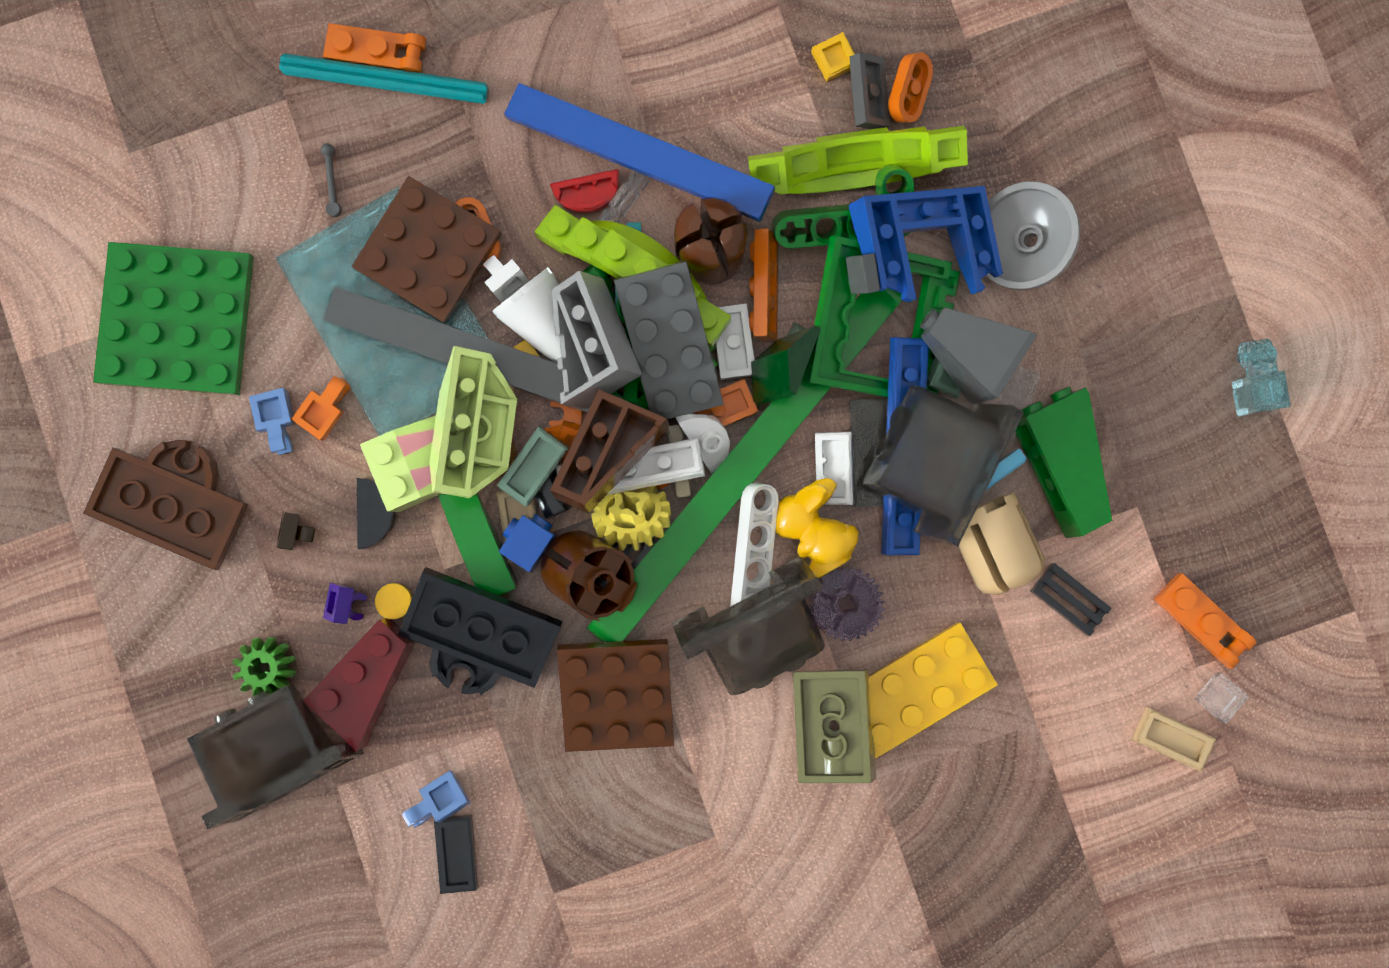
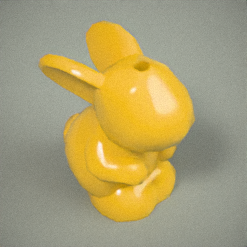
[775,478,859,580]

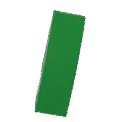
[438,492,516,595]

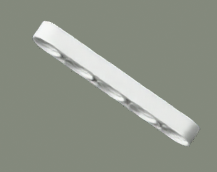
[727,482,779,661]

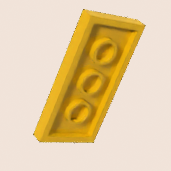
[868,622,998,759]

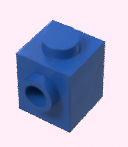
[499,513,557,572]

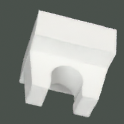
[483,255,529,303]

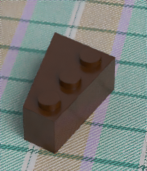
[550,389,669,513]

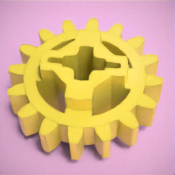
[591,486,671,551]

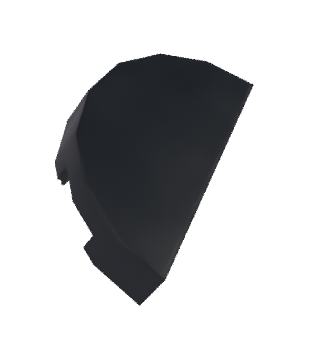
[357,478,396,549]

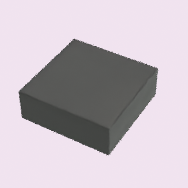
[846,253,880,294]

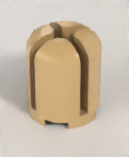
[947,491,1045,595]

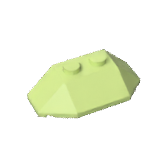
[429,346,517,498]

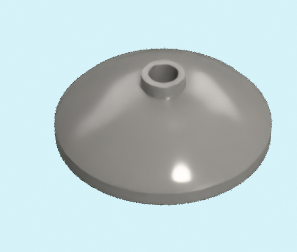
[986,181,1081,290]

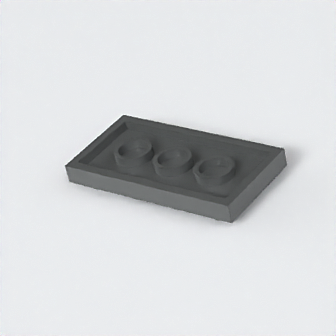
[614,260,724,419]

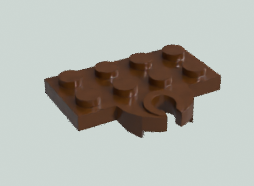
[83,440,248,570]

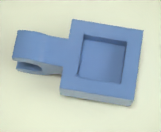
[249,388,295,455]
[402,771,471,828]

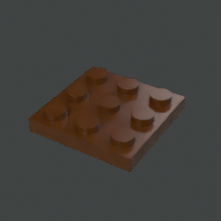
[351,176,502,325]
[557,639,674,752]

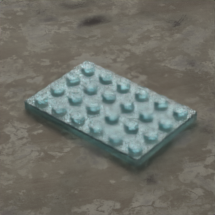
[276,187,489,436]

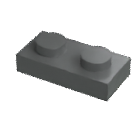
[849,52,890,129]

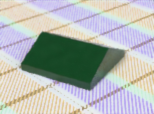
[751,326,821,405]

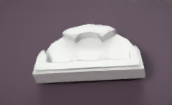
[676,413,730,474]

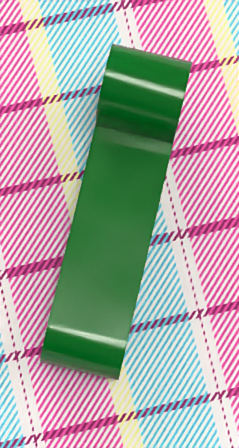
[771,164,914,248]

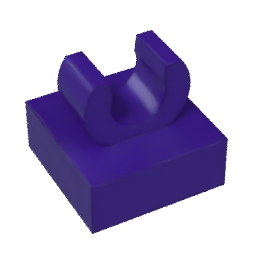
[323,583,367,624]

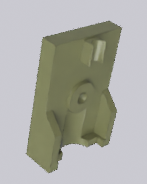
[793,670,876,783]

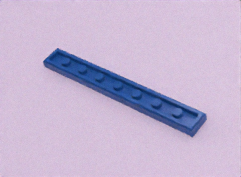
[504,83,775,222]

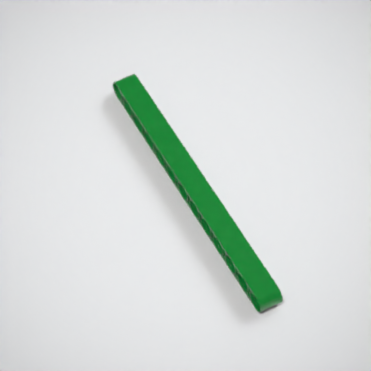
[586,288,902,642]

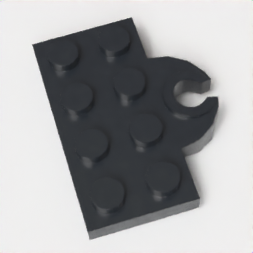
[398,567,562,695]

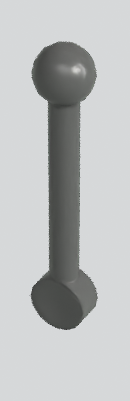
[321,143,342,217]

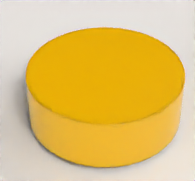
[375,583,413,619]

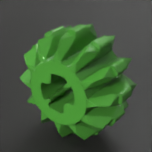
[232,637,297,699]

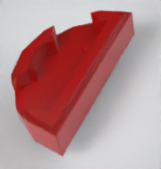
[550,169,620,214]

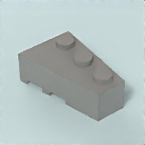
[551,271,642,409]

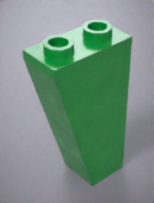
[1011,386,1113,538]

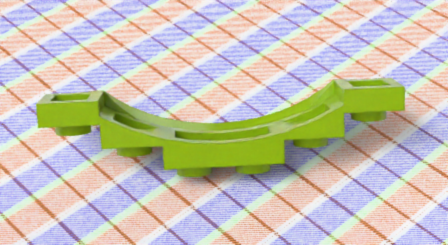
[748,125,968,195]
[534,205,731,349]

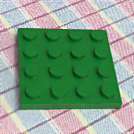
[93,242,254,396]

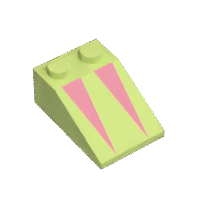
[360,416,439,512]

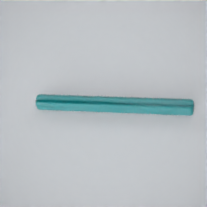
[279,53,488,104]

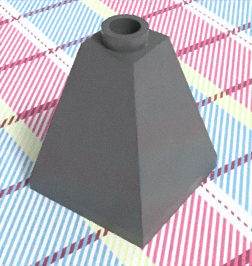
[920,308,1037,405]

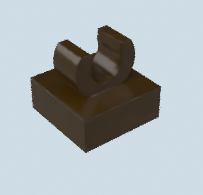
[276,511,316,551]

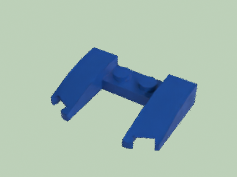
[848,186,1003,302]

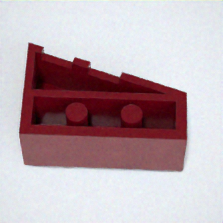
[303,618,415,751]

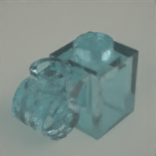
[1232,338,1291,417]

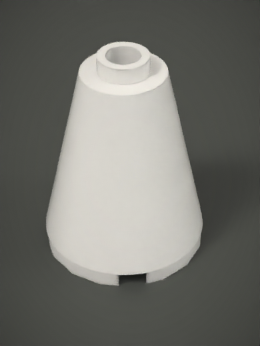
[493,267,561,363]

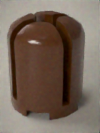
[674,197,748,285]
[541,530,637,621]

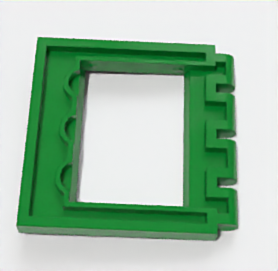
[804,235,960,400]

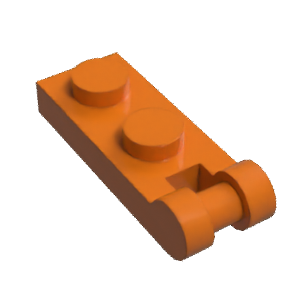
[323,23,426,73]
[1154,573,1257,669]

